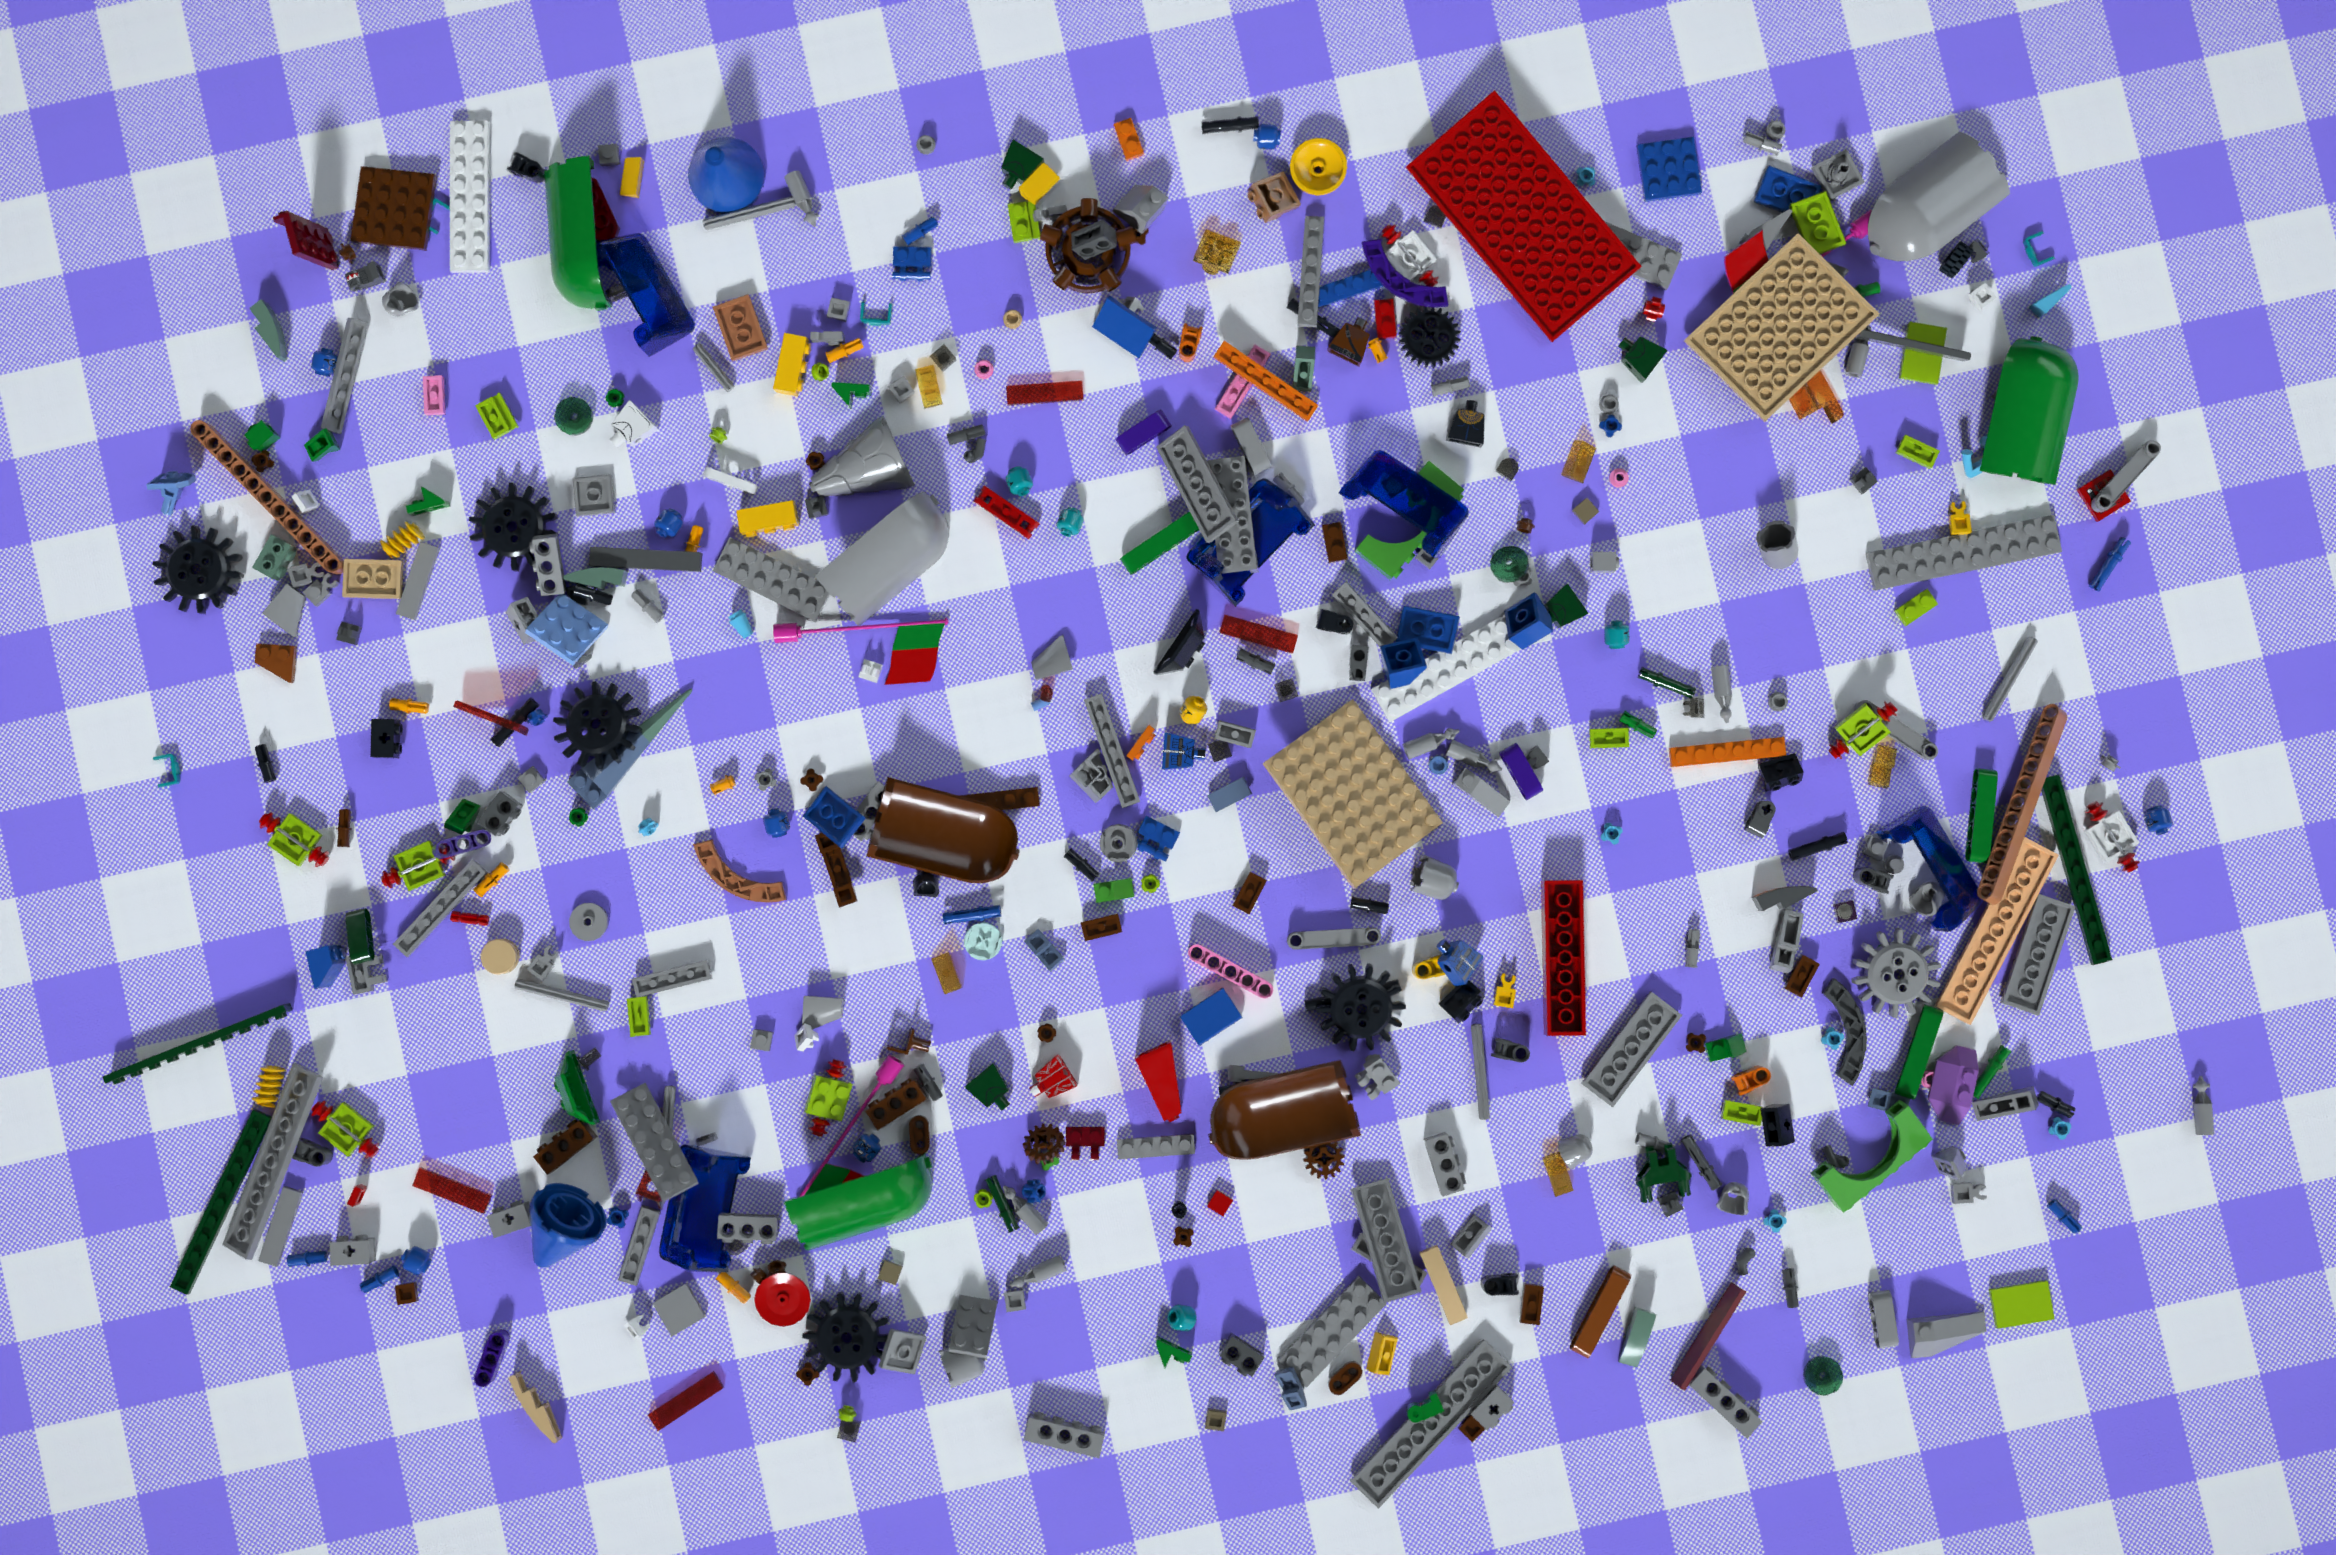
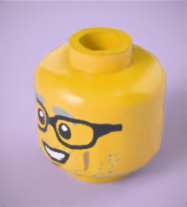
[1179,696,1207,724]

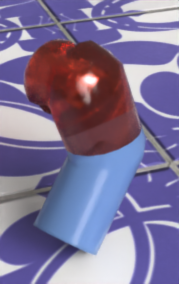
[1031,685,1053,711]

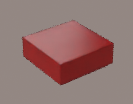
[347,1184,367,1207]
[1207,1190,1233,1216]

